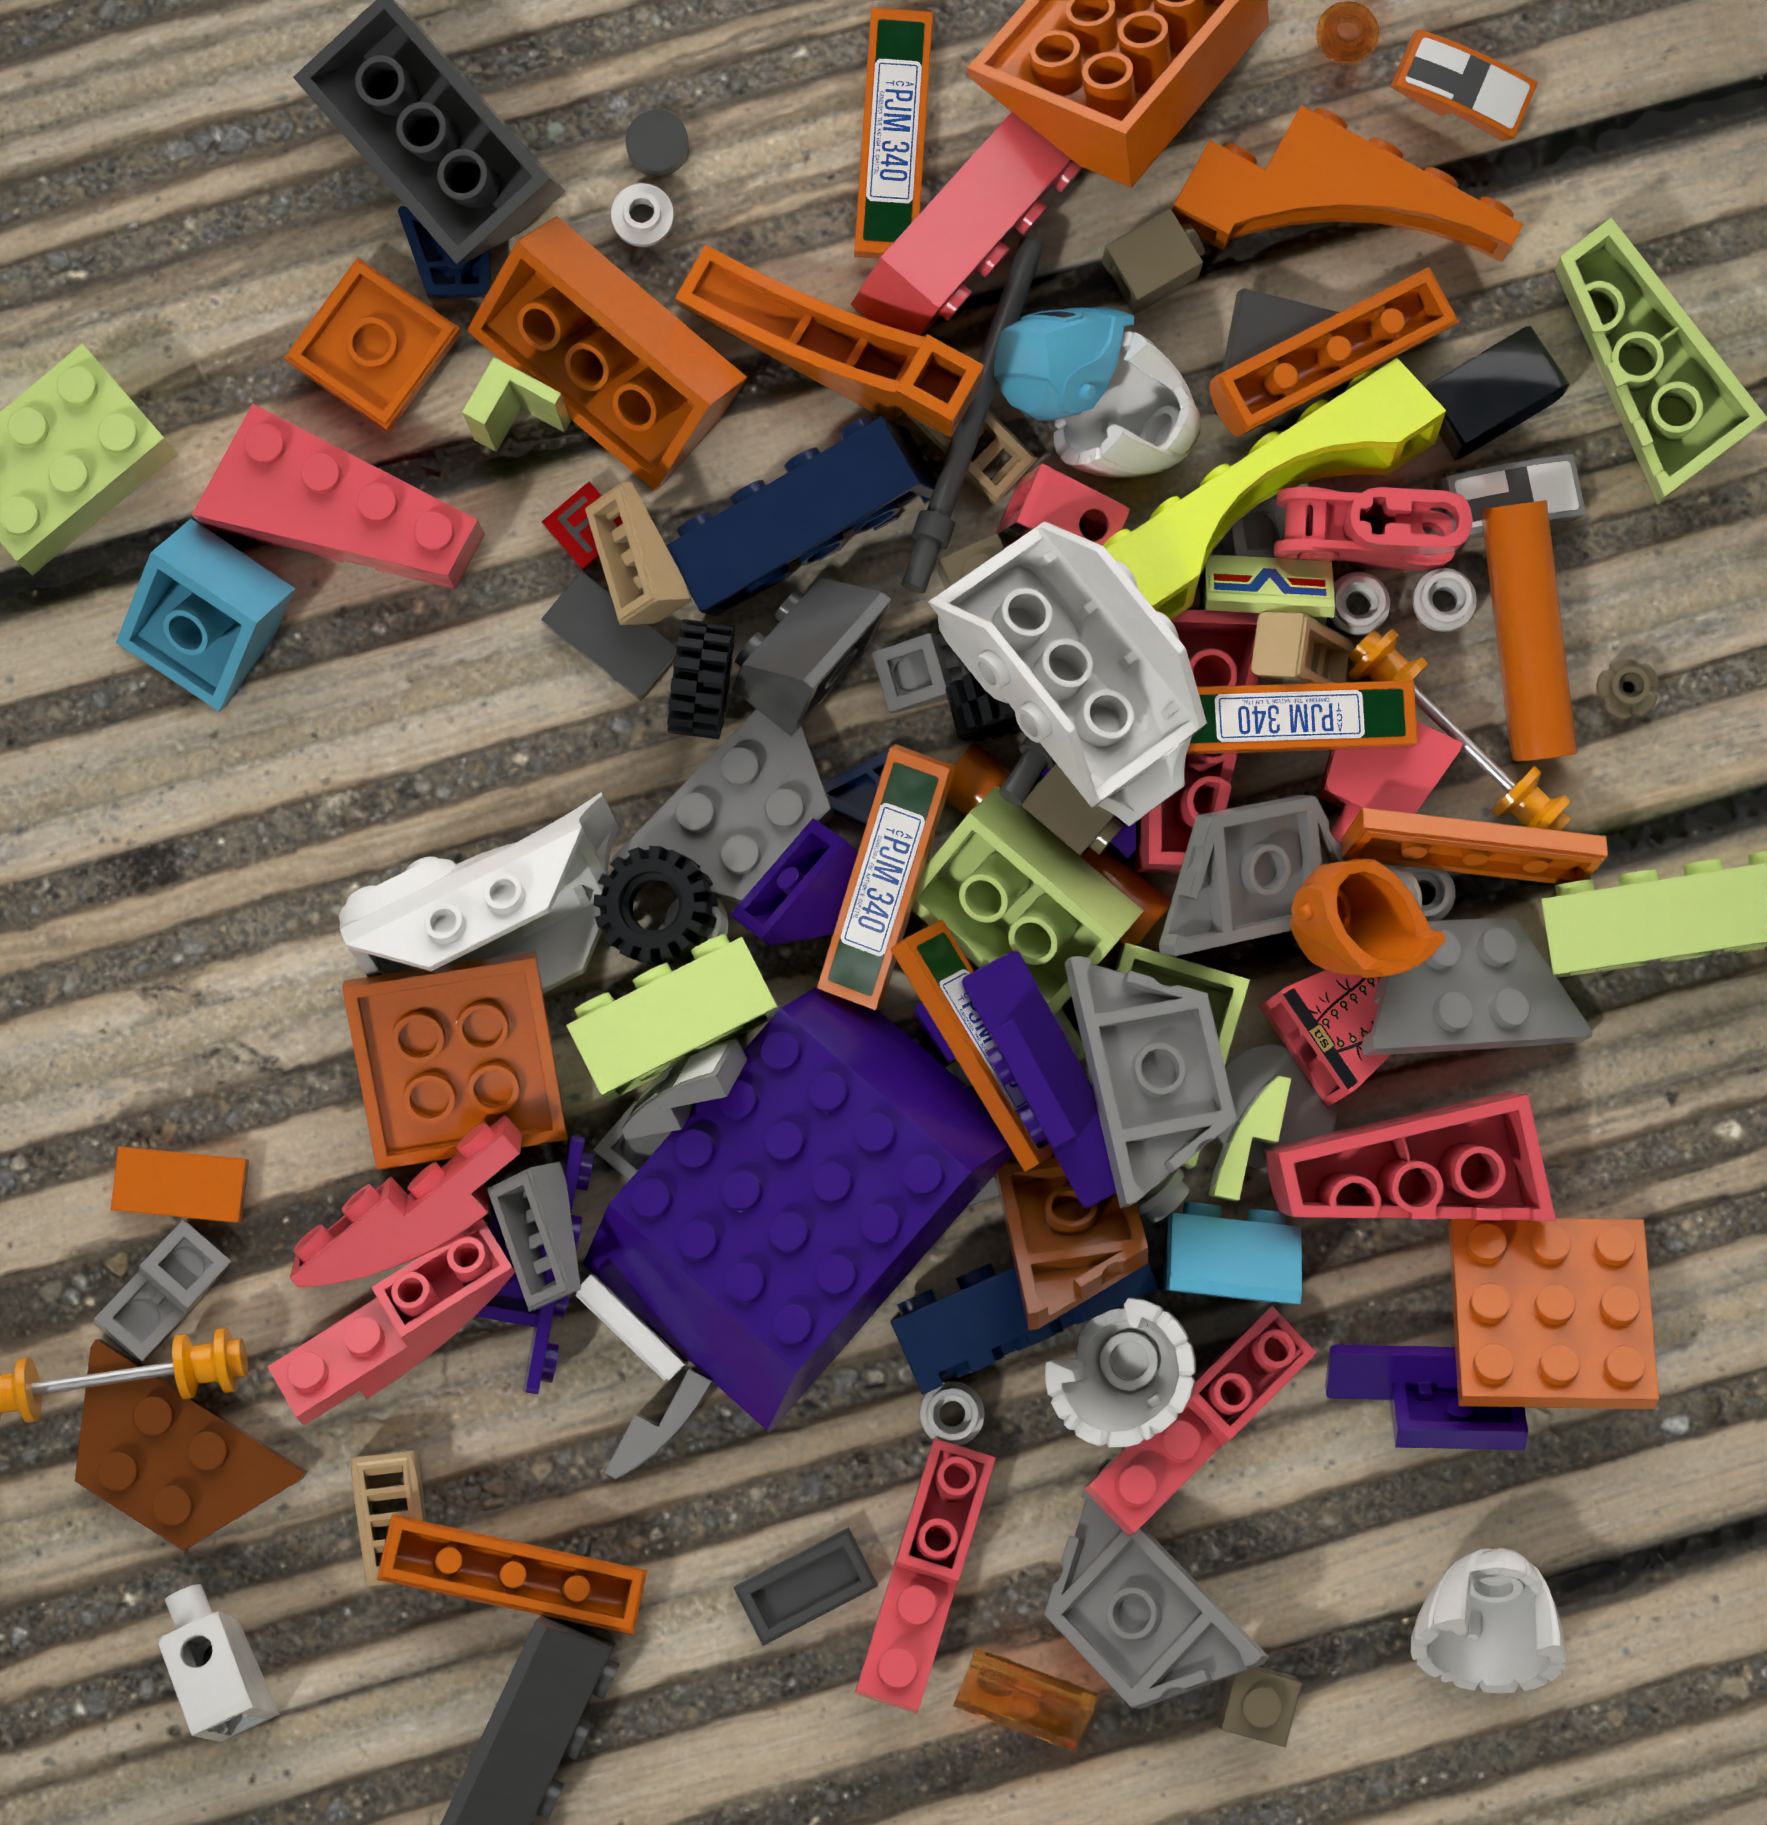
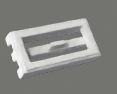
[575,1274,687,1381]

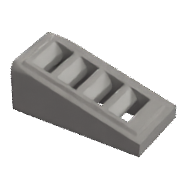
[487,1162,581,1311]

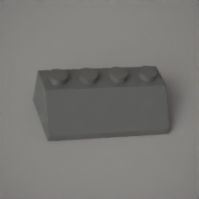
[293,0,565,266]
[440,1615,620,1825]

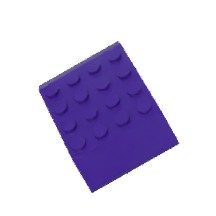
[583,986,1013,1432]

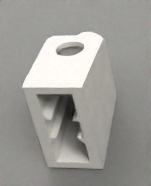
[158,1584,280,1742]

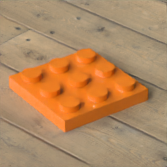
[342,951,568,1170]
[1448,1218,1659,1409]

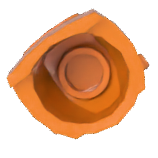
[1289,859,1446,978]

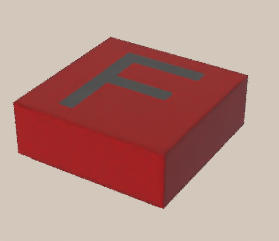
[541,481,623,572]

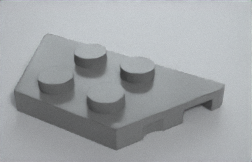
[612,709,834,904]
[1159,795,1349,956]
[1361,917,1592,1056]
[1064,956,1237,1208]
[1044,1479,1270,1709]

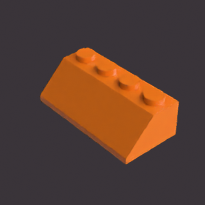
[466,216,747,491]

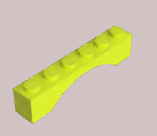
[1103,358,1446,620]

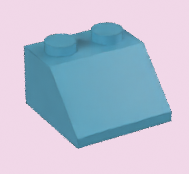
[116,519,295,712]
[1160,1202,1302,1305]

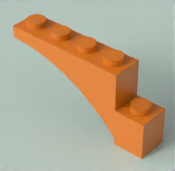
[1172,105,1524,262]
[675,244,984,438]

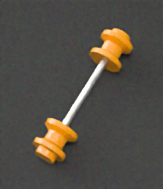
[1348,628,1571,831]
[0,1327,248,1423]

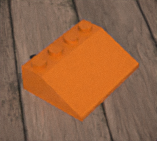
[967,0,1269,188]

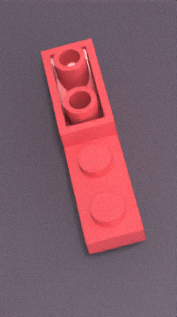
[290,1115,522,1288]
[267,1218,515,1426]
[1083,1306,1317,1536]
[854,1438,996,1714]

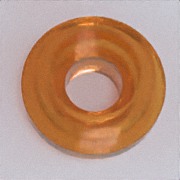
[1316,1,1379,65]

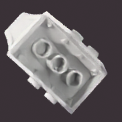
[928,521,1207,826]
[339,792,620,993]

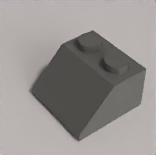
[732,577,892,736]

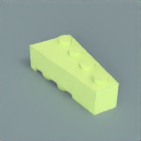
[1555,217,1767,505]
[1541,851,1767,978]

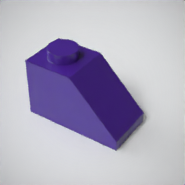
[730,818,858,946]

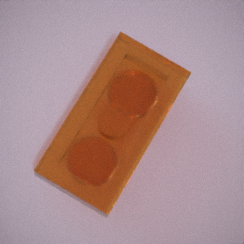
[953,1648,1098,1752]

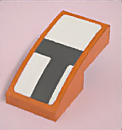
[1390,29,1538,142]

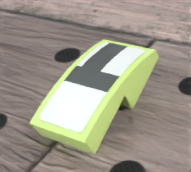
[1208,1076,1291,1201]

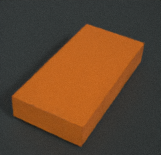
[111,1146,249,1223]

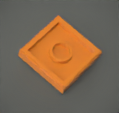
[284,257,462,434]

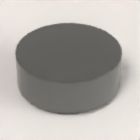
[626,110,689,177]

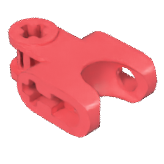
[1274,487,1473,572]

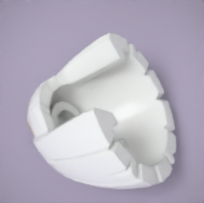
[1054,331,1201,478]
[1045,1298,1196,1447]
[1411,1547,1567,1693]

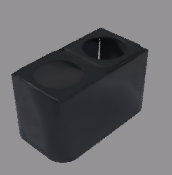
[1426,326,1570,461]

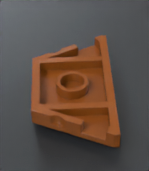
[995,1154,1148,1330]
[75,1339,308,1551]

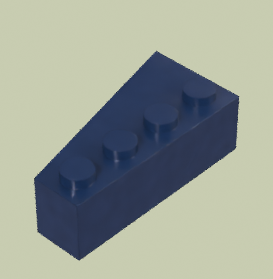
[666,415,937,616]
[890,1263,1159,1395]

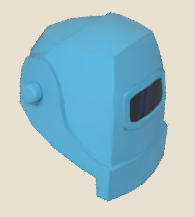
[994,307,1134,421]

